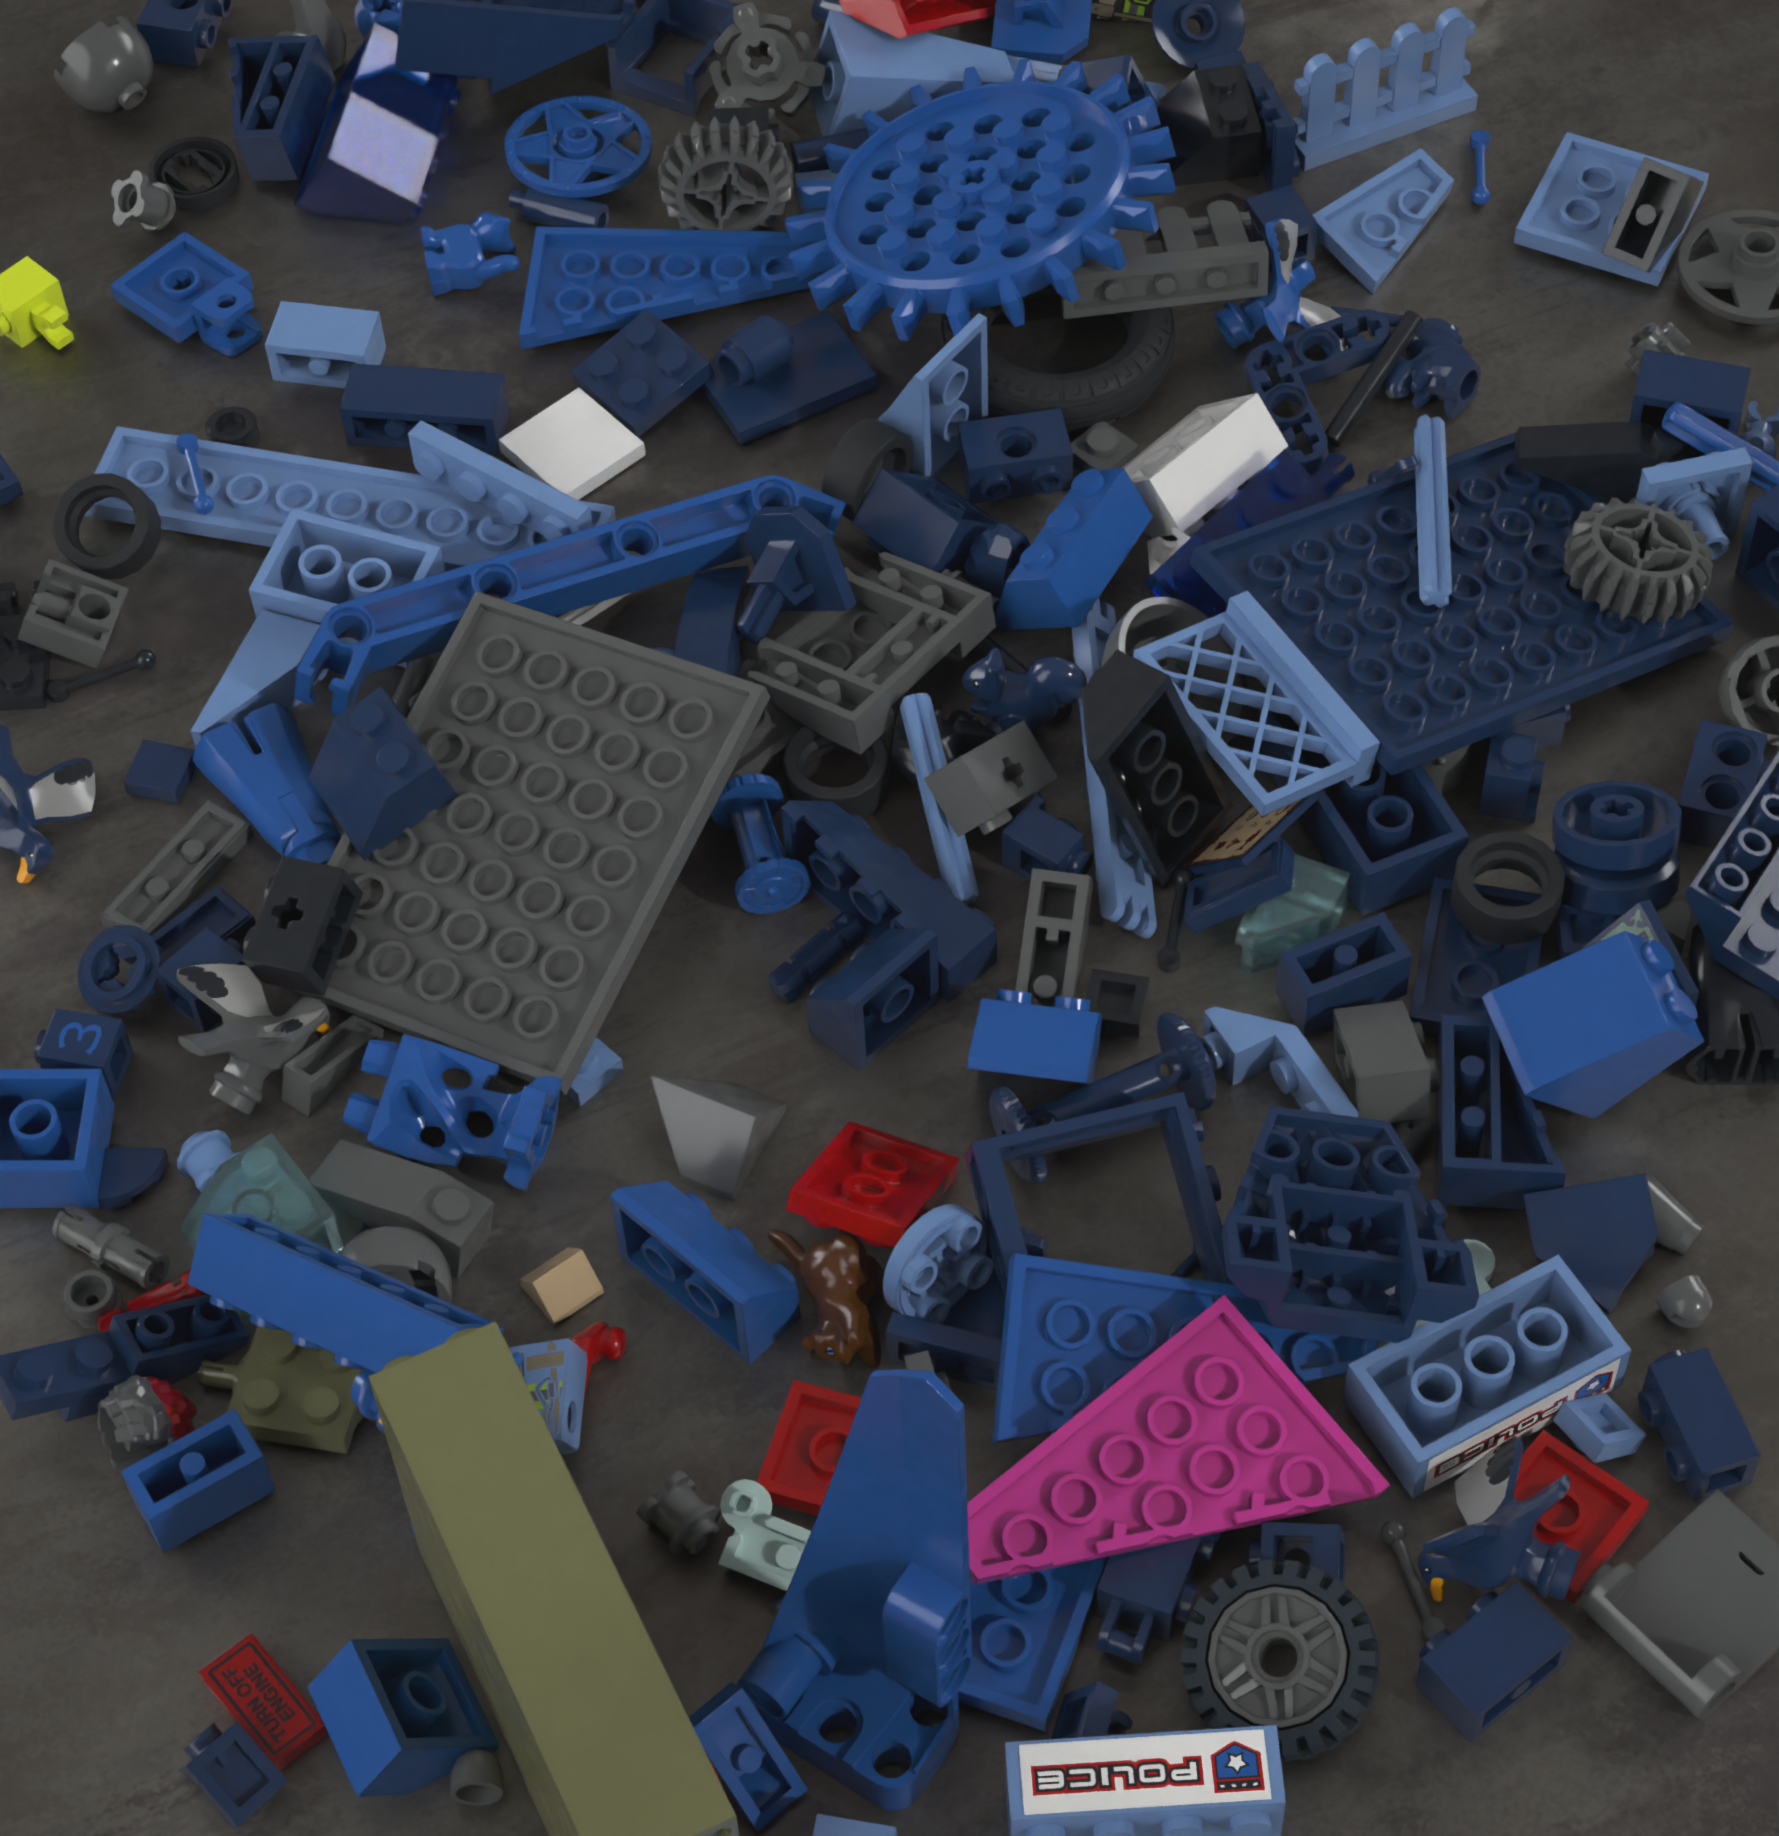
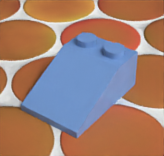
[878,313,988,478]

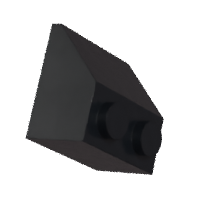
[1154,64,1262,186]

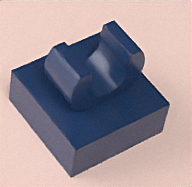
[1051,1681,1133,1739]

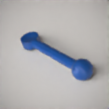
[1469,130,1490,206]
[176,433,214,515]

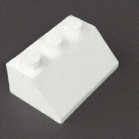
[1122,393,1288,539]

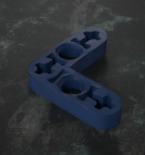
[1245,309,1390,477]

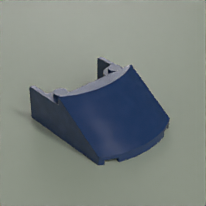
[395,0,636,95]

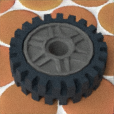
[1181,1559,1380,1762]

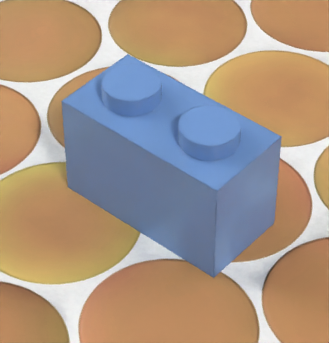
[265,301,386,388]

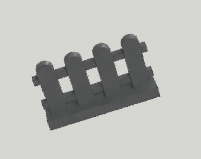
[1060,200,1269,319]

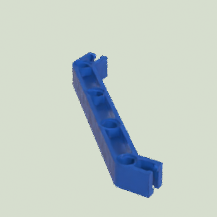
[294,475,846,716]

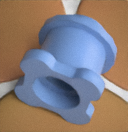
[177,1130,255,1211]

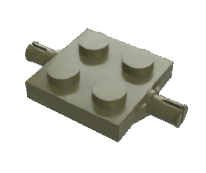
[198,1326,364,1454]

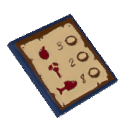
[1183,792,1320,875]

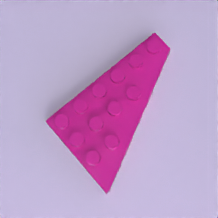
[967,1295,1390,1585]

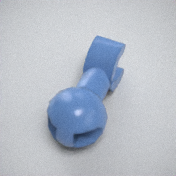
[1740,401,1779,458]

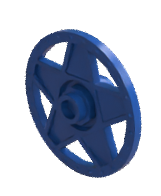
[504,96,652,198]

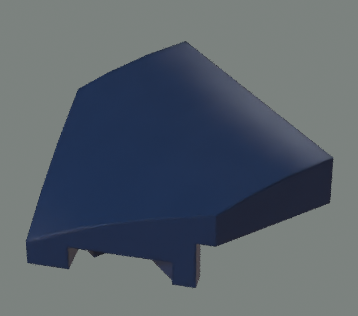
[1523,1173,1658,1314]

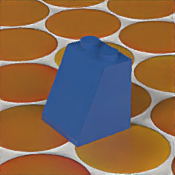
[1482,931,1704,1119]

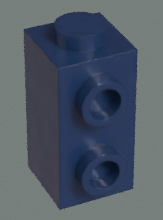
[1638,1348,1761,1502]

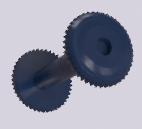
[989,1012,1216,1184]

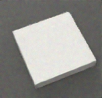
[498,387,646,500]

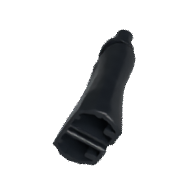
[1685,922,1779,1085]

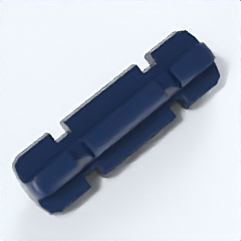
[769,911,864,1001]

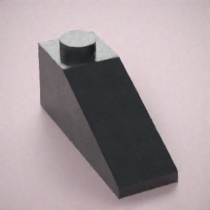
[1514,421,1690,504]

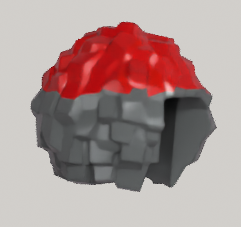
[97,1375,197,1470]

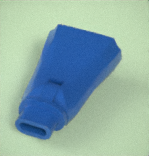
[193,703,341,865]

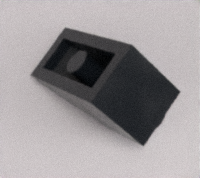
[1602,157,1704,273]

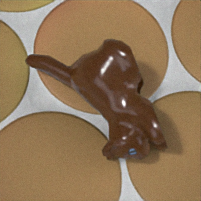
[768,1229,884,1367]

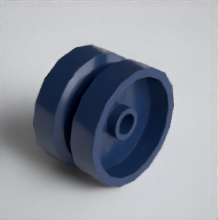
[1552,780,1682,915]

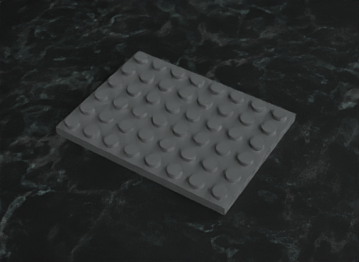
[284,591,771,1096]

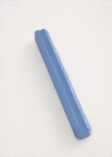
[1414,414,1452,608]

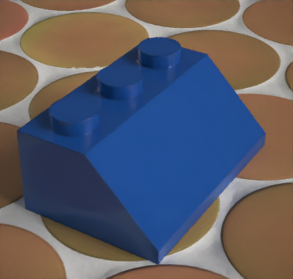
[995,468,1153,631]
[610,1180,801,1366]

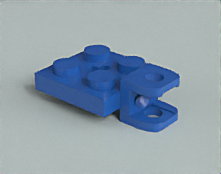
[109,231,263,356]

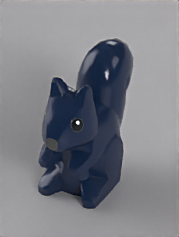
[1381,318,1481,420]
[962,648,1087,736]

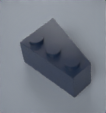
[228,35,336,181]
[1436,1014,1567,1209]

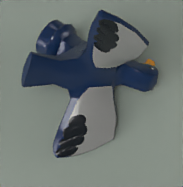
[0,725,96,884]
[1418,1436,1581,1602]

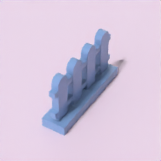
[1293,7,1478,171]

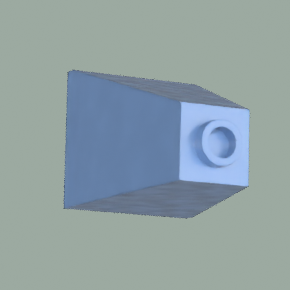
[810,11,1015,136]

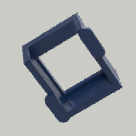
[604,0,743,117]

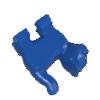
[421,212,520,296]

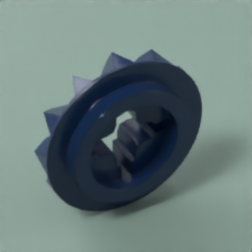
[77,925,163,1017]

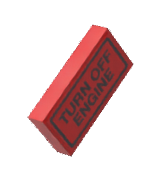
[199,1633,329,1771]

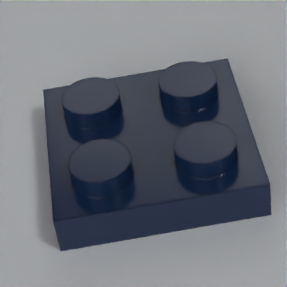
[570,309,715,438]

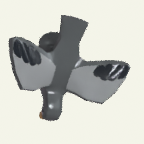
[176,963,331,1115]

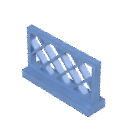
[1133,590,1380,816]

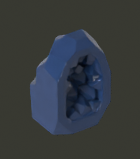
[964,523,1031,608]

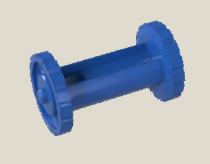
[711,774,811,914]

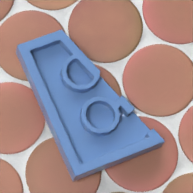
[1313,148,1454,295]

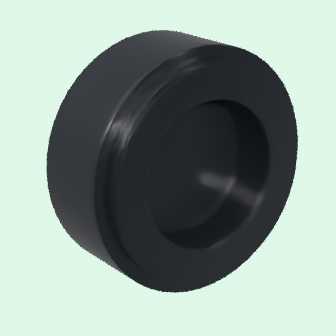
[205,406,260,448]

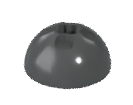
[1101,596,1249,751]

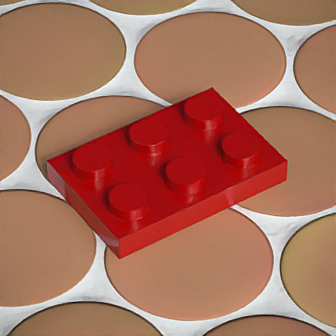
[786,1121,960,1248]

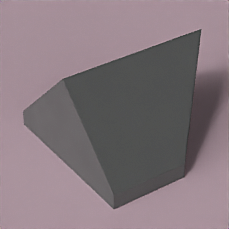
[650,1075,787,1201]

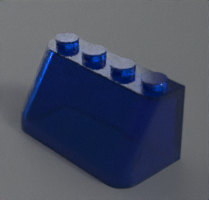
[294,23,462,224]

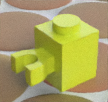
[0,256,74,350]

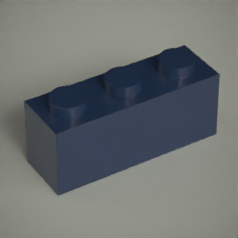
[340,363,510,455]

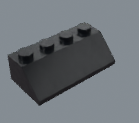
[1081,649,1234,889]

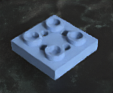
[1636,447,1753,560]

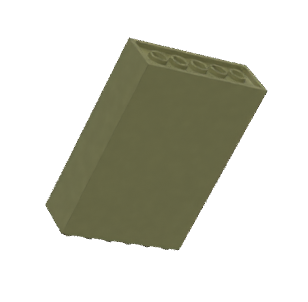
[368,1321,739,1836]

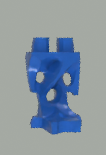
[342,1034,563,1191]

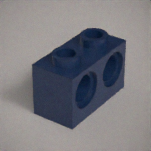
[1678,719,1773,849]

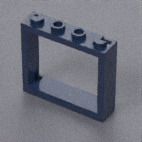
[964,1091,1235,1304]

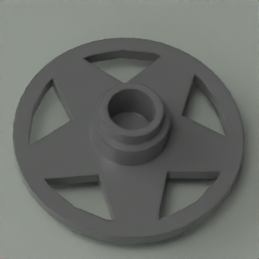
[1677,209,1779,325]

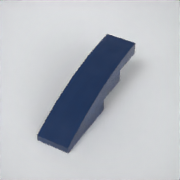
[674,566,751,676]

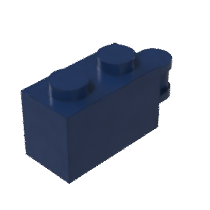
[1096,1532,1221,1665]

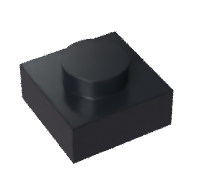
[1086,968,1150,1038]

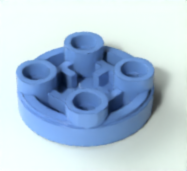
[883,1204,994,1324]

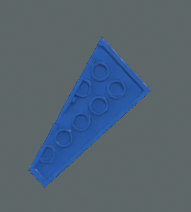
[519,227,825,350]
[992,1253,1377,1445]

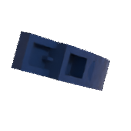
[0,1294,249,1422]

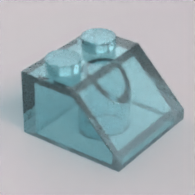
[179,1133,345,1316]

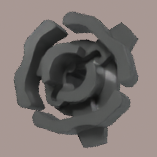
[709,1,826,124]

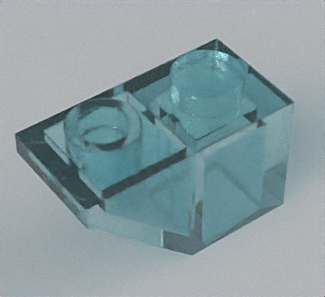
[1235,854,1351,973]

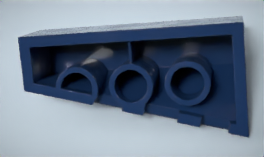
[781,800,997,1003]

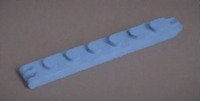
[1071,598,1157,939]

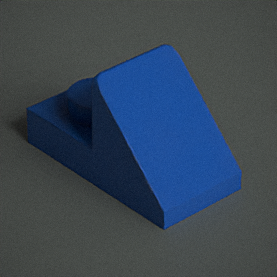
[689,1682,808,1832]

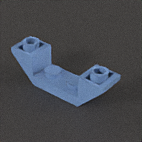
[1200,1006,1359,1117]

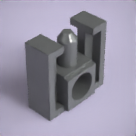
[17,558,129,669]

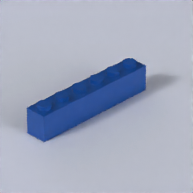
[188,1213,504,1373]

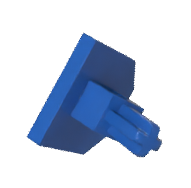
[991,0,1092,63]

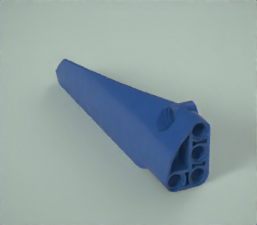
[737,1369,972,1811]

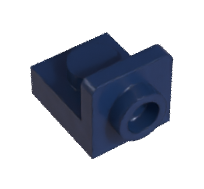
[178,1721,288,1828]

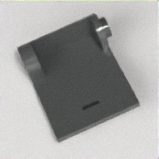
[1582,1488,1779,1720]

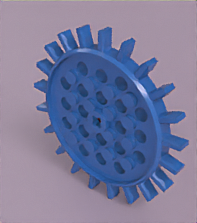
[785,59,1176,341]

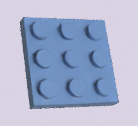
[1514,132,1709,287]

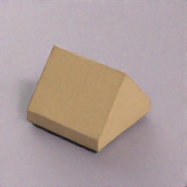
[519,1247,604,1326]

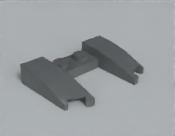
[747,552,996,755]

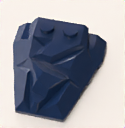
[1222,1106,1479,1343]

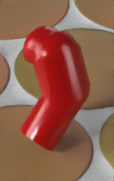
[570,1322,627,1398]

